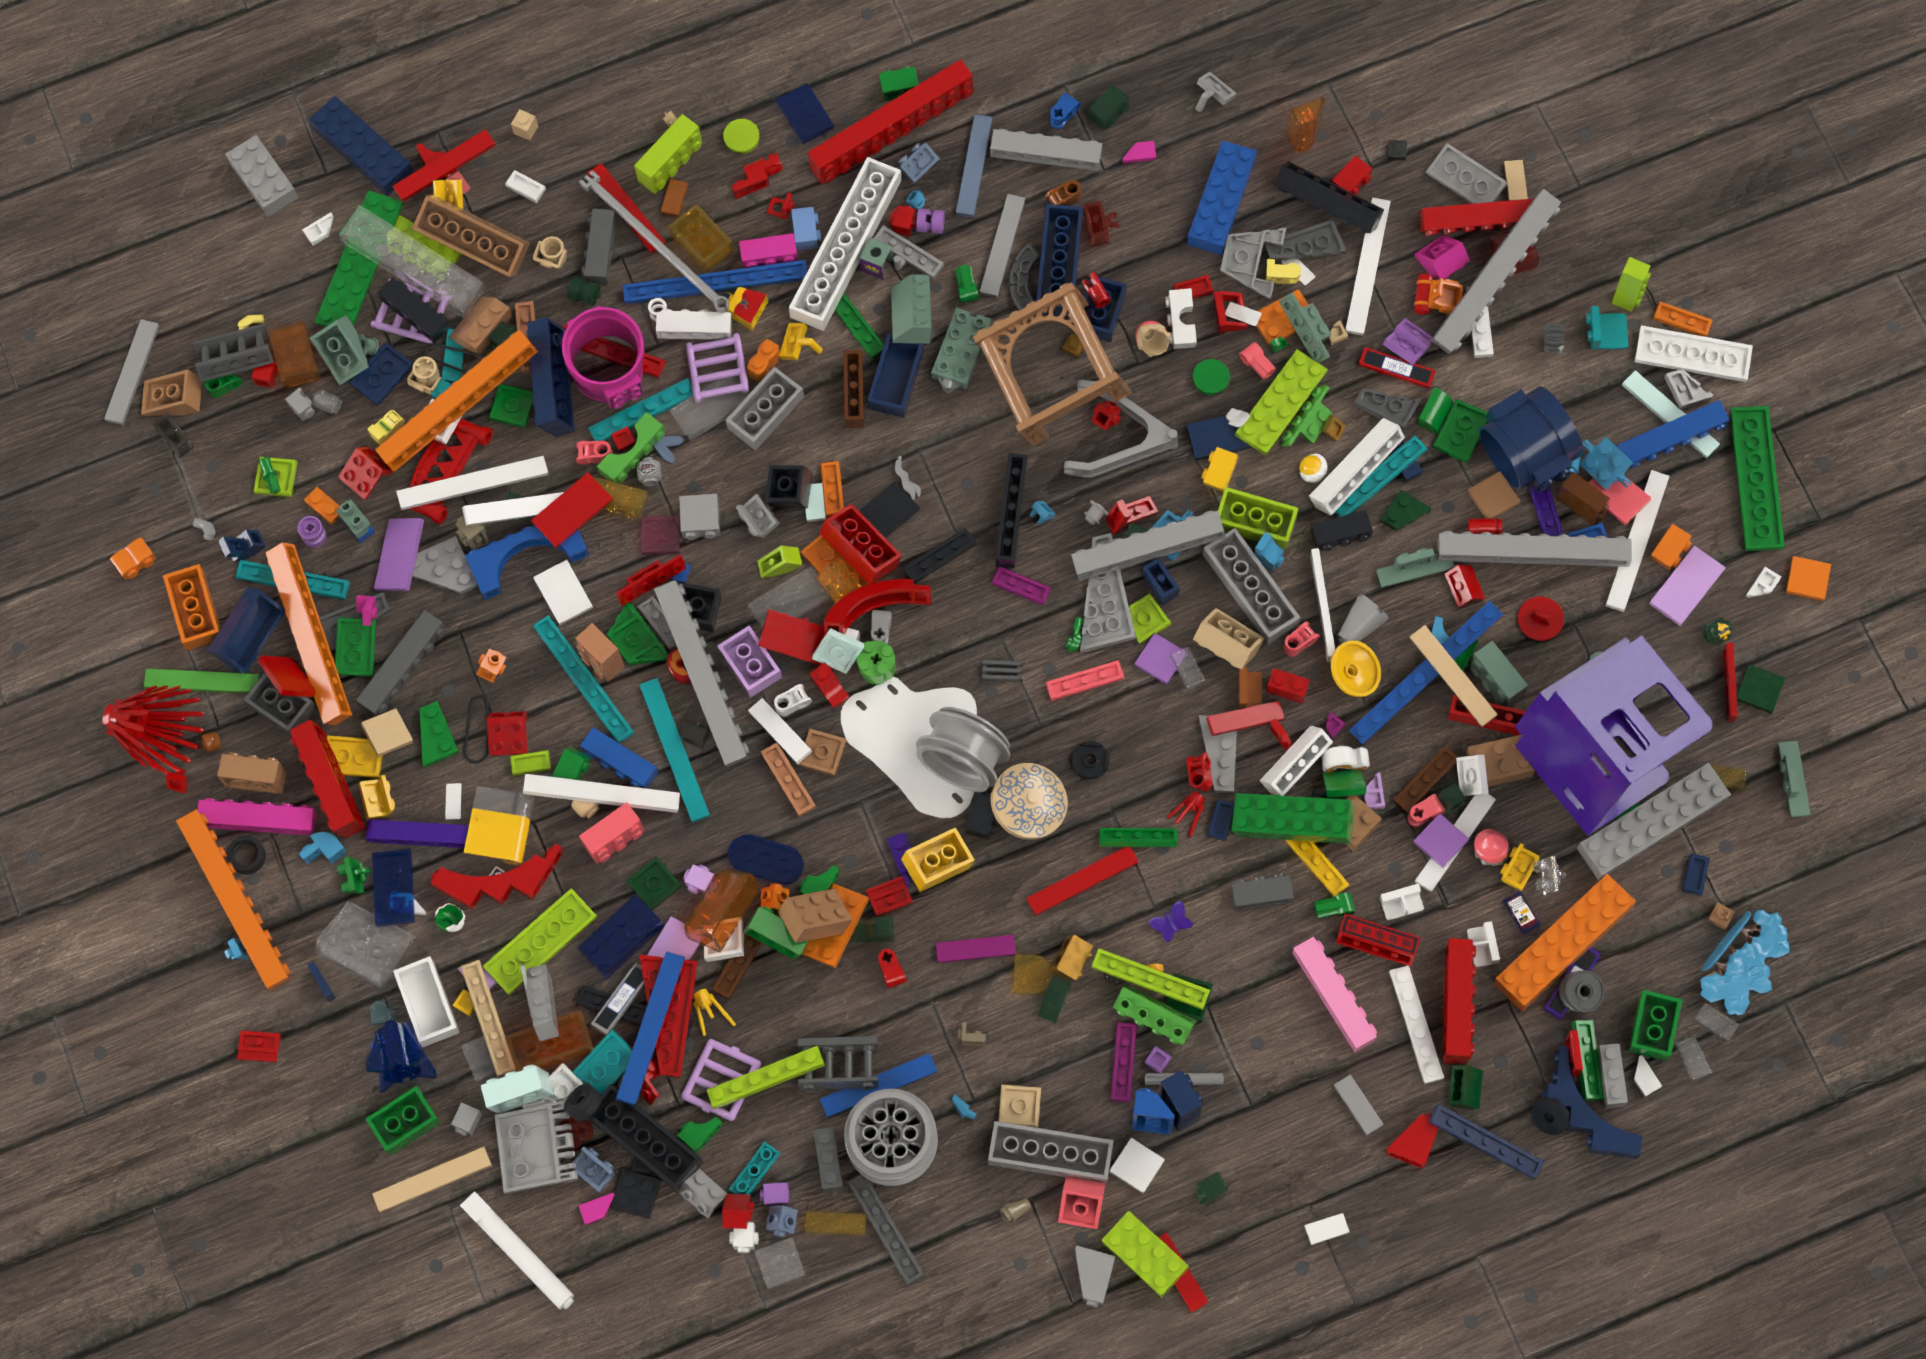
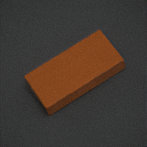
[661,179,688,217]

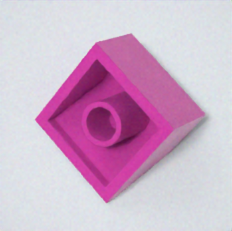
[1414,234,1470,279]

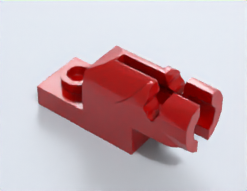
[731,153,783,199]

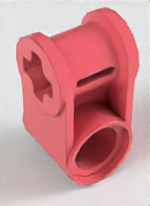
[576,441,613,465]
[1283,621,1320,657]
[1407,794,1446,827]

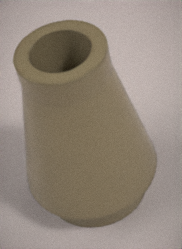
[1000,1198,1031,1223]

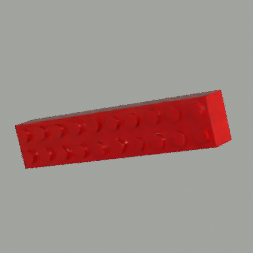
[808,59,974,185]

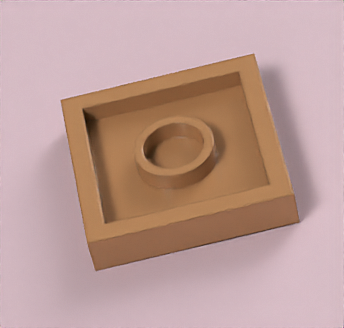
[1468,471,1521,518]
[798,729,847,776]

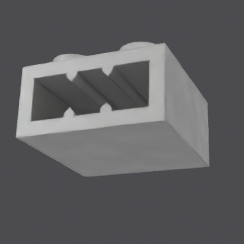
[679,494,720,540]

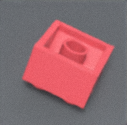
[1058,1176,1106,1229]

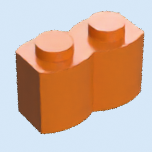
[747,339,780,383]
[110,537,157,580]

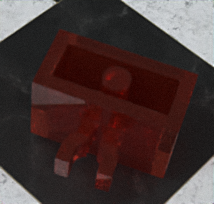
[1083,201,1119,247]

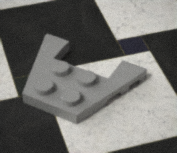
[1220,228,1286,299]

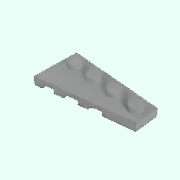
[1199,715,1237,794]

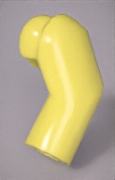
[238,315,264,330]

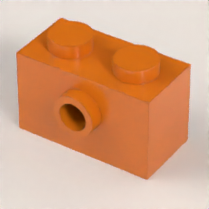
[1650,524,1692,571]

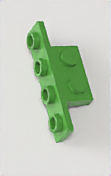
[1279,385,1333,447]

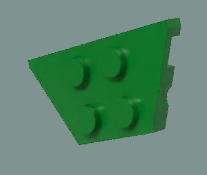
[607,602,669,666]

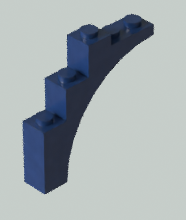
[1542,1046,1642,1159]

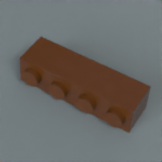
[843,350,865,428]

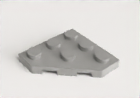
[412,536,479,594]

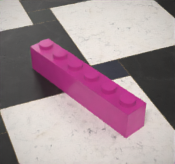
[198,798,317,836]

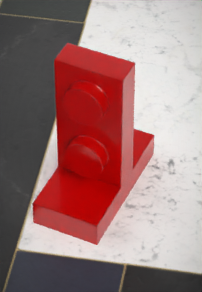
[1105,496,1159,535]

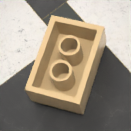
[1193,608,1264,670]

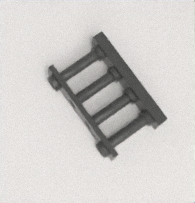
[193,323,274,382]
[798,1036,879,1092]

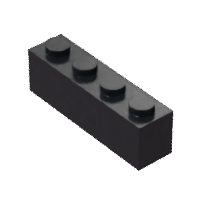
[378,277,449,344]

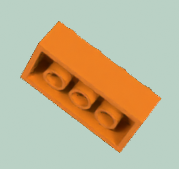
[163,564,221,651]

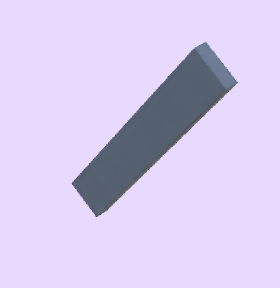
[956,115,993,218]

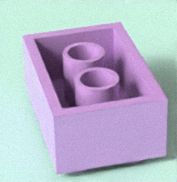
[717,626,782,698]

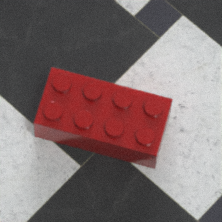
[819,503,902,584]

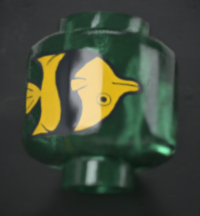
[1703,617,1733,645]

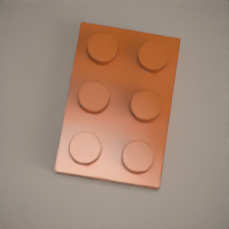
[1256,289,1309,347]

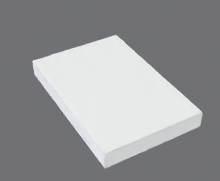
[533,560,593,626]
[521,1063,583,1126]

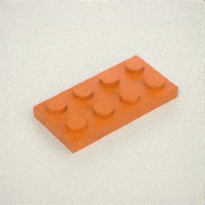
[801,883,869,968]

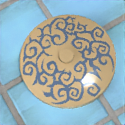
[991,763,1068,840]

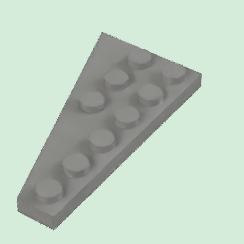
[1080,533,1137,653]

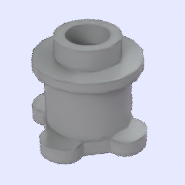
[1084,500,1109,525]

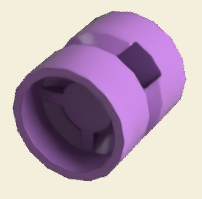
[916,208,945,234]
[298,516,327,548]

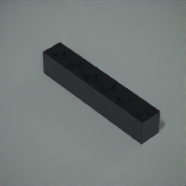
[1274,161,1385,234]
[995,453,1028,568]

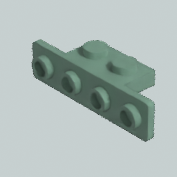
[1279,293,1331,363]
[1376,548,1454,588]
[1778,741,1811,818]

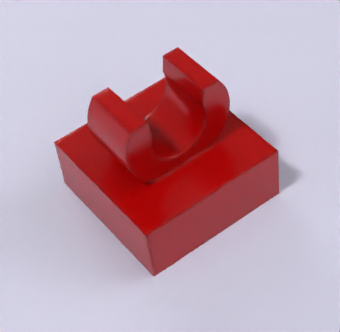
[165,768,188,794]

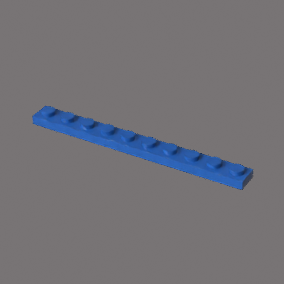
[623,260,807,305]
[1349,601,1503,745]

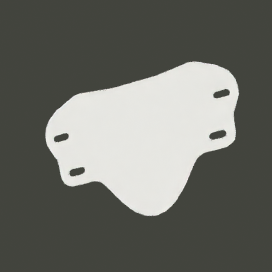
[841,677,977,818]

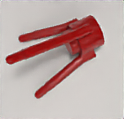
[1167,791,1205,838]

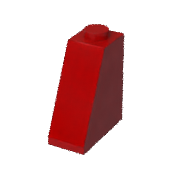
[1385,1113,1438,1169]

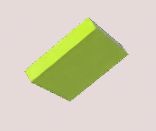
[254,457,298,497]
[1129,593,1171,645]

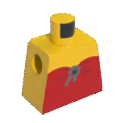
[722,287,768,331]

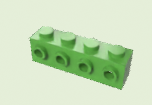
[1113,984,1197,1045]

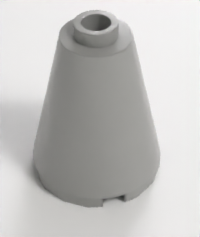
[1338,594,1389,644]

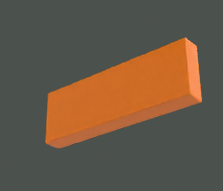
[1653,301,1713,337]
[820,461,844,518]

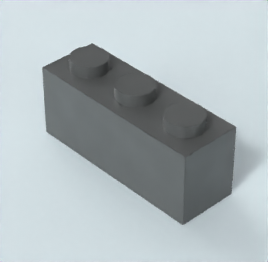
[1231,874,1294,911]
[813,1127,844,1193]

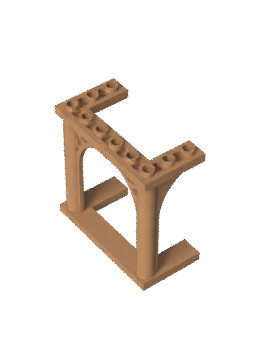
[973,282,1132,446]

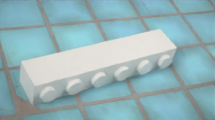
[1309,418,1405,516]

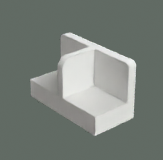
[1379,883,1424,921]
[1467,921,1500,967]

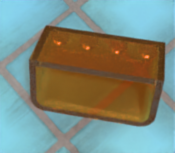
[684,870,760,953]

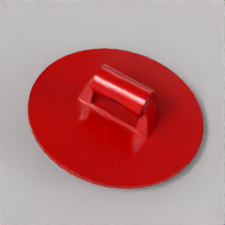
[1518,596,1564,641]

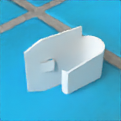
[1226,408,1250,427]

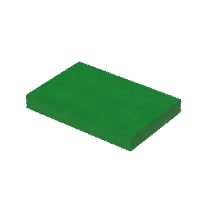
[1433,399,1488,463]
[335,618,377,677]

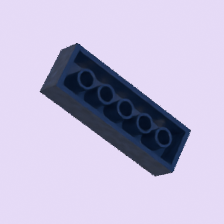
[309,96,413,196]
[1036,204,1083,317]
[527,317,575,437]

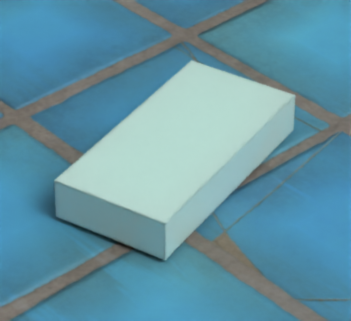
[806,483,826,522]

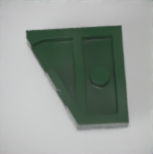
[1380,490,1432,531]

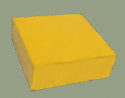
[453,989,475,1017]

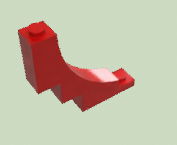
[430,843,564,911]

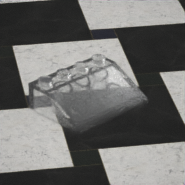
[315,901,415,988]

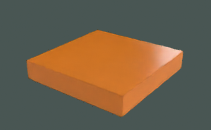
[1786,556,1831,601]

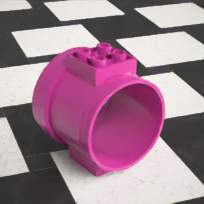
[562,306,645,410]

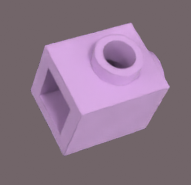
[683,864,716,896]

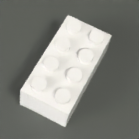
[393,956,460,1047]

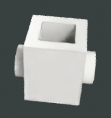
[729,1223,759,1253]

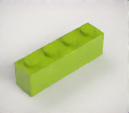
[1611,257,1651,312]

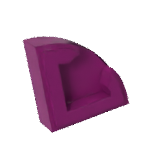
[1326,712,1346,740]

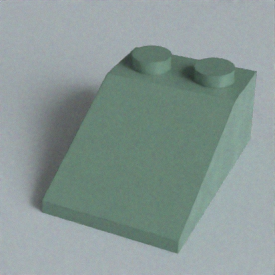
[310,315,369,385]

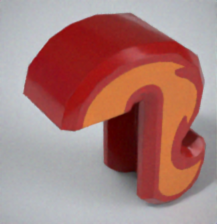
[667,648,692,684]

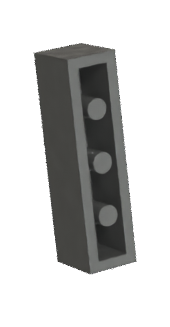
[582,209,616,285]

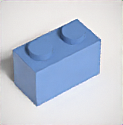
[791,207,821,250]

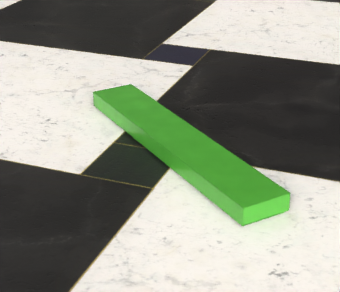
[144,669,261,694]

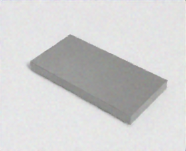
[1426,143,1508,204]

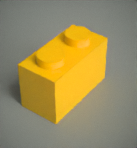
[1201,447,1239,492]

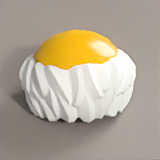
[1299,454,1328,484]

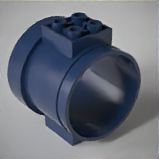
[1479,386,1584,492]

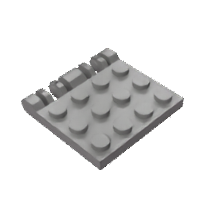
[495,1101,578,1194]

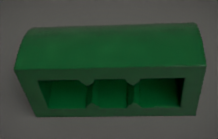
[1448,1065,1483,1110]

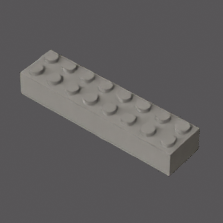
[1576,763,1731,881]

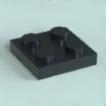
[611,1170,661,1219]

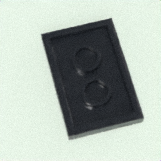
[859,481,920,538]

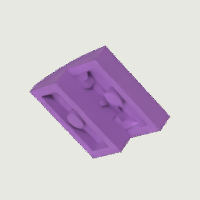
[1383,318,1433,365]

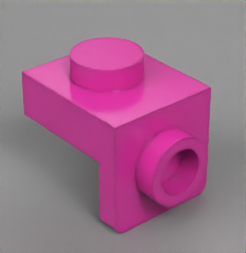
[356,595,378,626]

